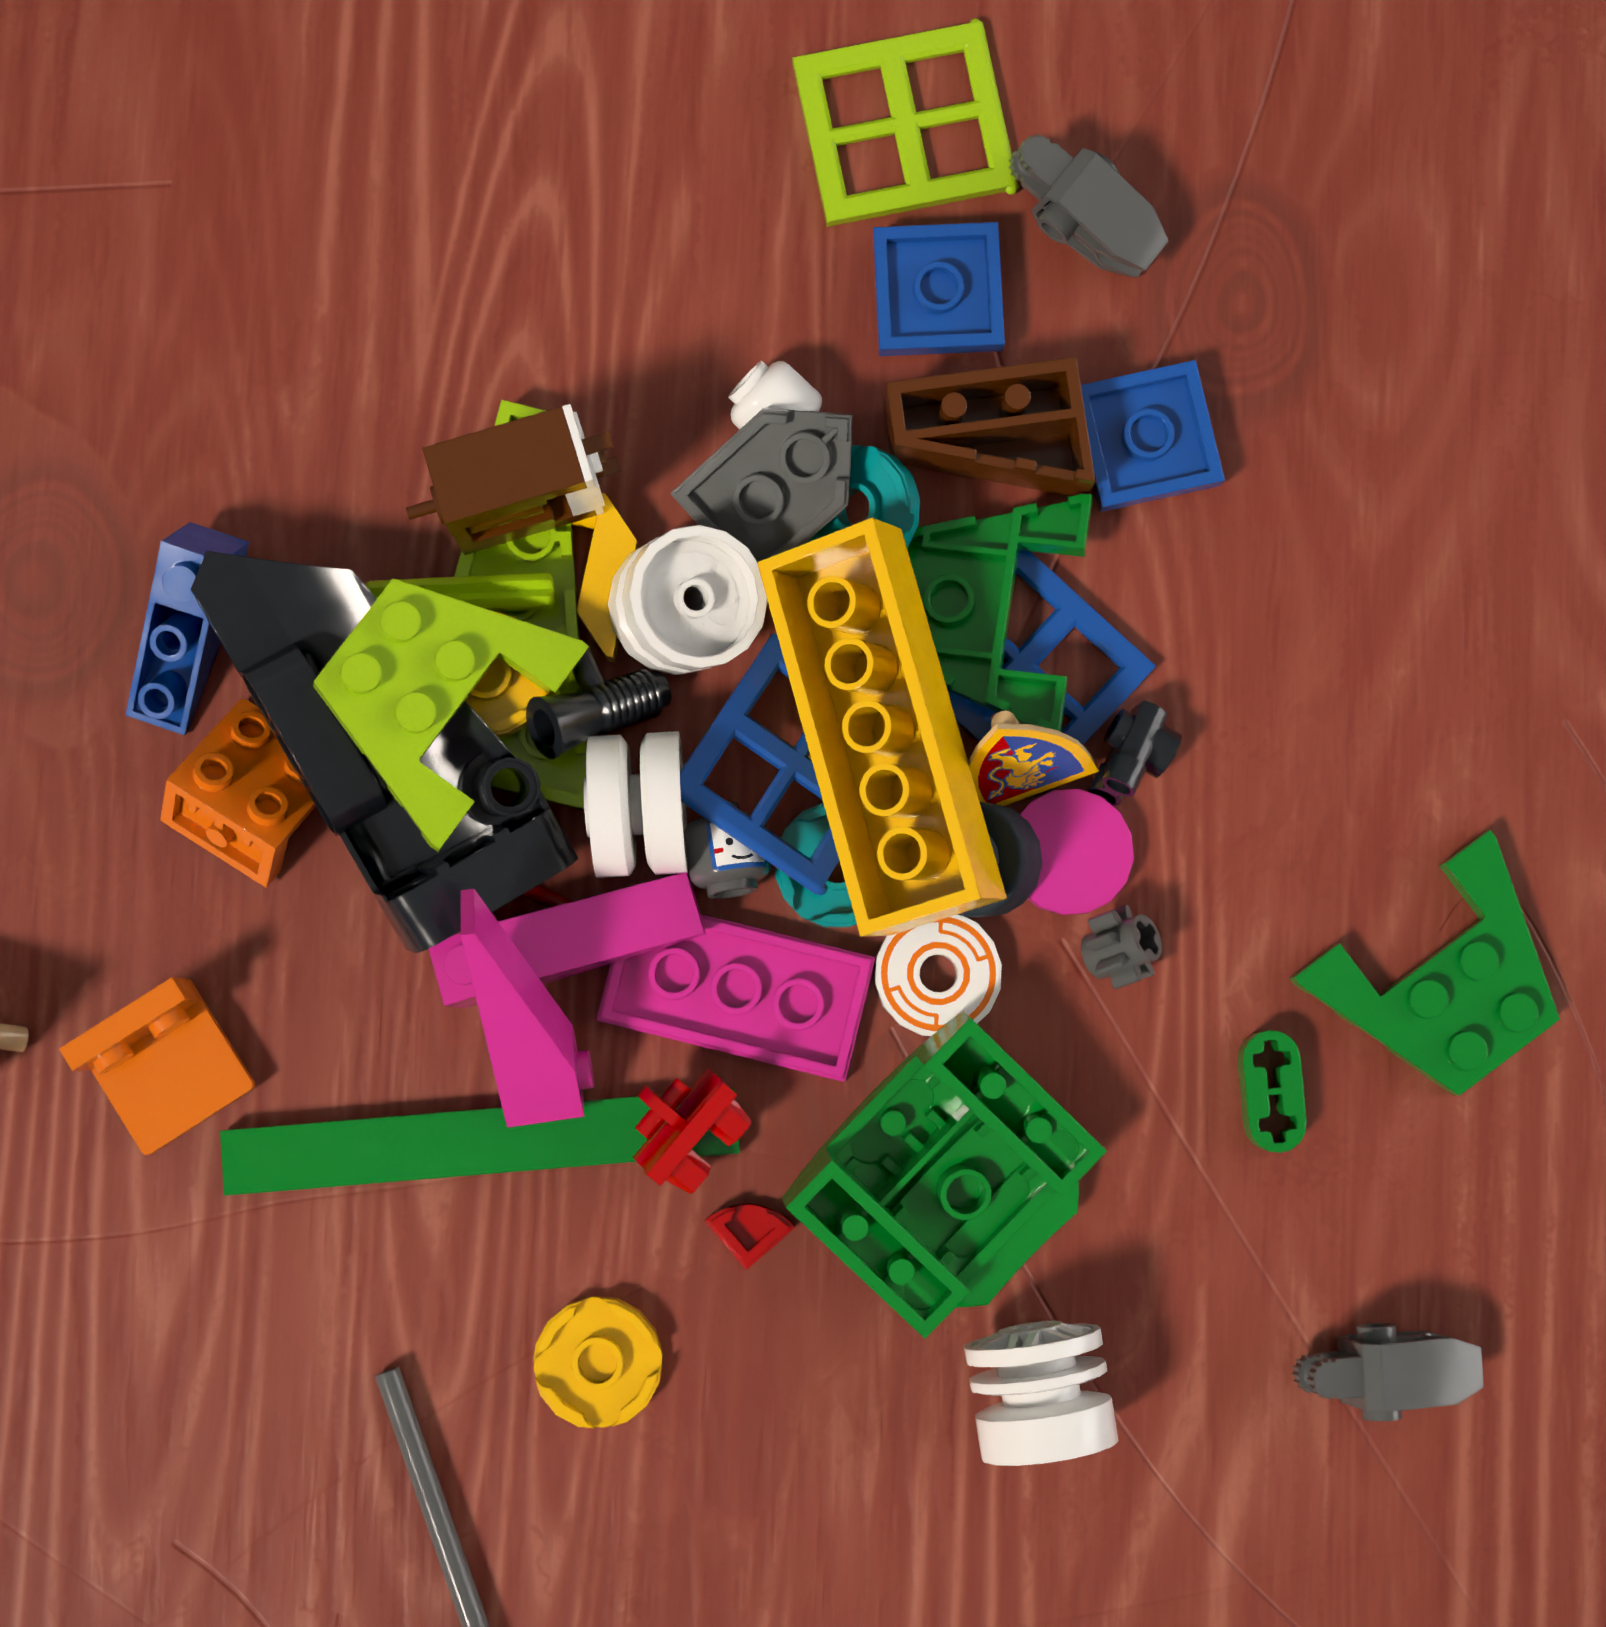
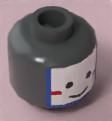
[683,801,771,899]

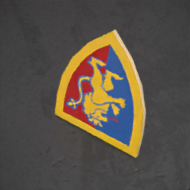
[968,711,1099,806]

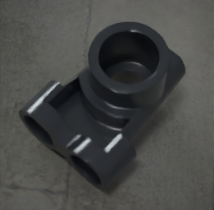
[1088,700,1182,806]

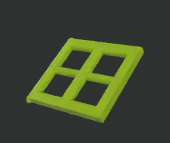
[792,18,1019,227]

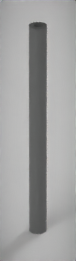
[375,1366,490,1627]

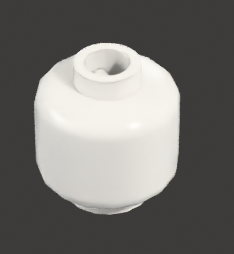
[728,360,822,429]

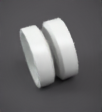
[608,525,768,675]
[584,731,688,878]

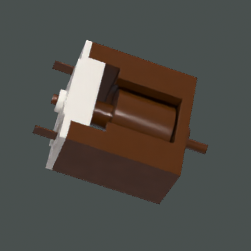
[406,404,621,555]

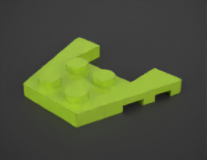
[313,578,589,852]

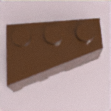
[883,357,1096,496]

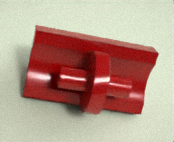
[633,1068,752,1194]

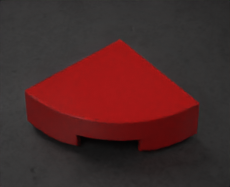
[704,1203,795,1270]

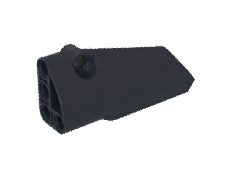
[190,551,579,953]

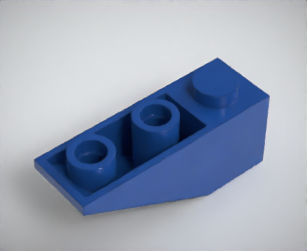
[125,522,249,735]

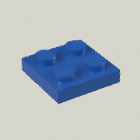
[872,222,1005,356]
[1081,360,1225,513]

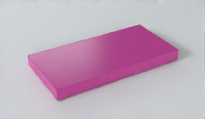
[596,914,876,1082]

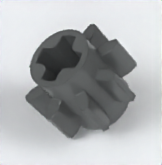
[1081,905,1162,989]

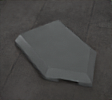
[670,408,853,562]

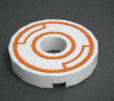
[875,915,1002,1036]

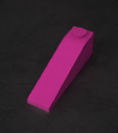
[429,873,706,1008]
[461,889,594,1128]

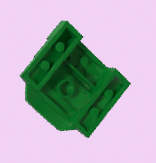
[782,1011,1107,1339]

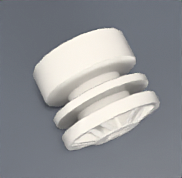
[964,1320,1119,1466]

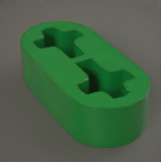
[1237,1030,1307,1153]

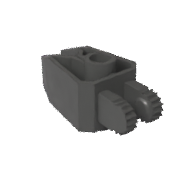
[1008,134,1168,278]
[1291,1323,1484,1421]

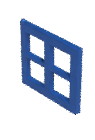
[948,550,1156,796]
[680,632,839,895]

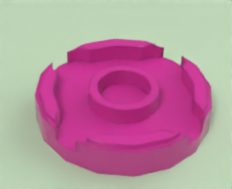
[1020,789,1134,915]

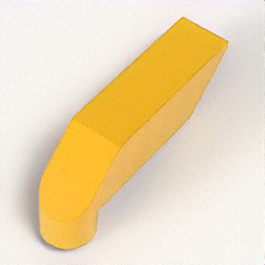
[572,492,639,663]

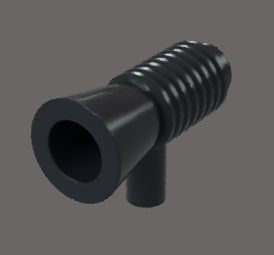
[526,645,672,759]

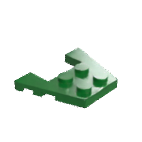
[907,494,1092,732]
[1289,830,1560,1096]

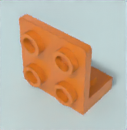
[160,699,316,888]
[59,977,255,1155]

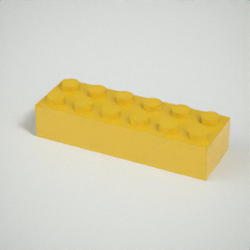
[757,517,1007,937]

